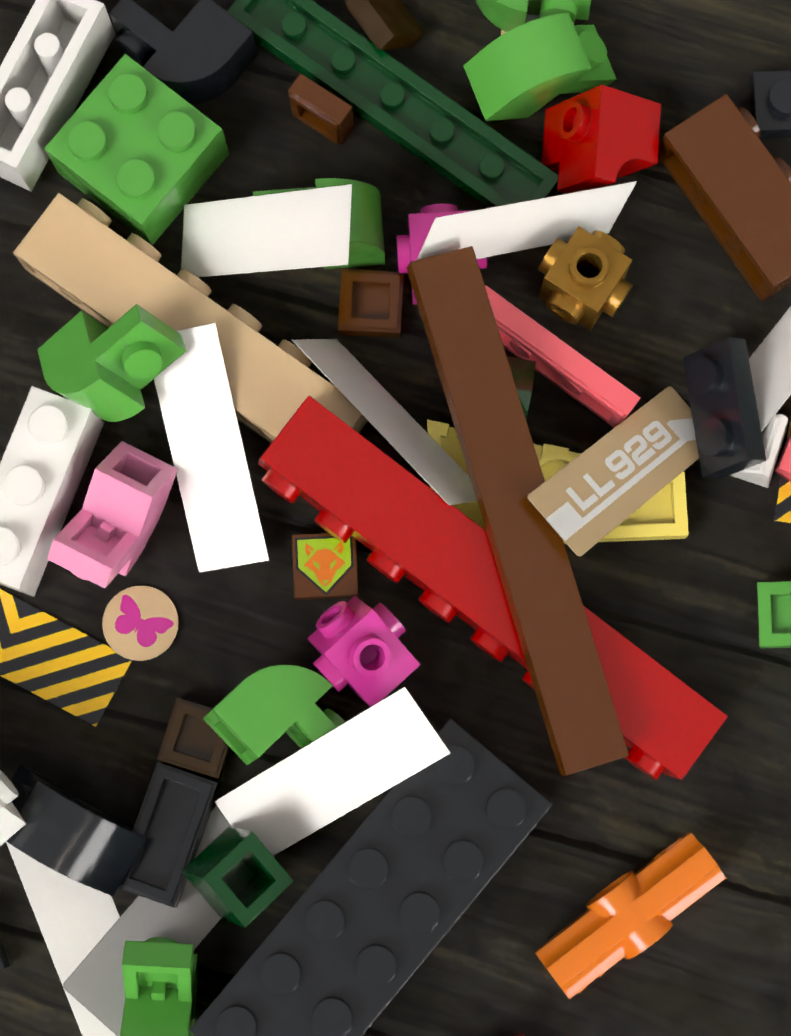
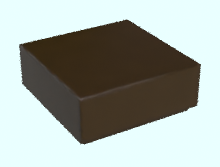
[345,0,425,50]
[157,698,230,779]

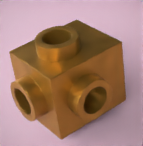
[538,226,633,331]

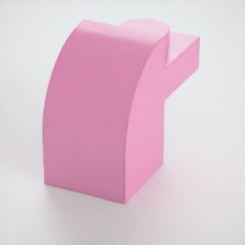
[47,441,178,588]

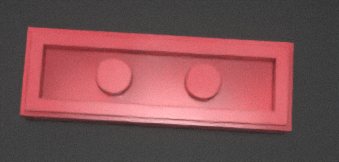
[485,285,640,428]

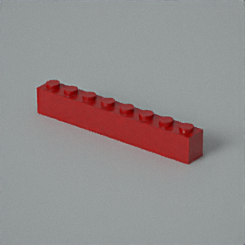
[258,395,728,780]

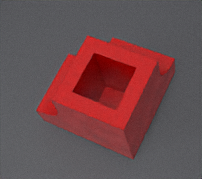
[541,85,661,194]

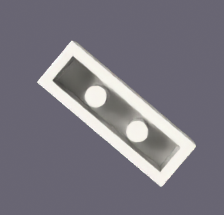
[0,0,115,192]
[0,386,104,597]

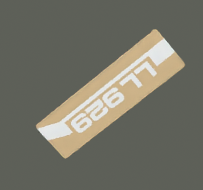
[527,386,699,556]

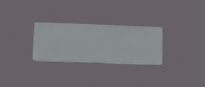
[63,791,276,1036]

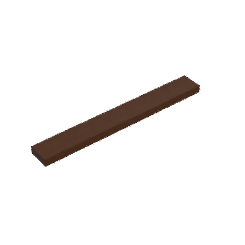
[407,246,629,776]

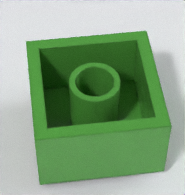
[44,54,229,246]

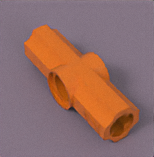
[534,832,726,999]

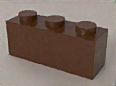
[658,94,791,303]

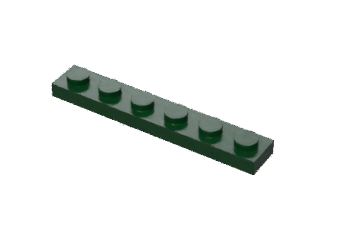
[227,0,558,208]

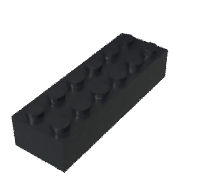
[189,718,552,1036]

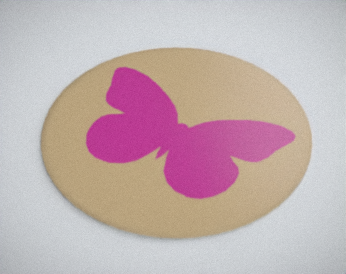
[102,585,179,661]

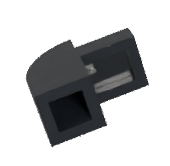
[109,0,258,104]
[7,764,146,896]

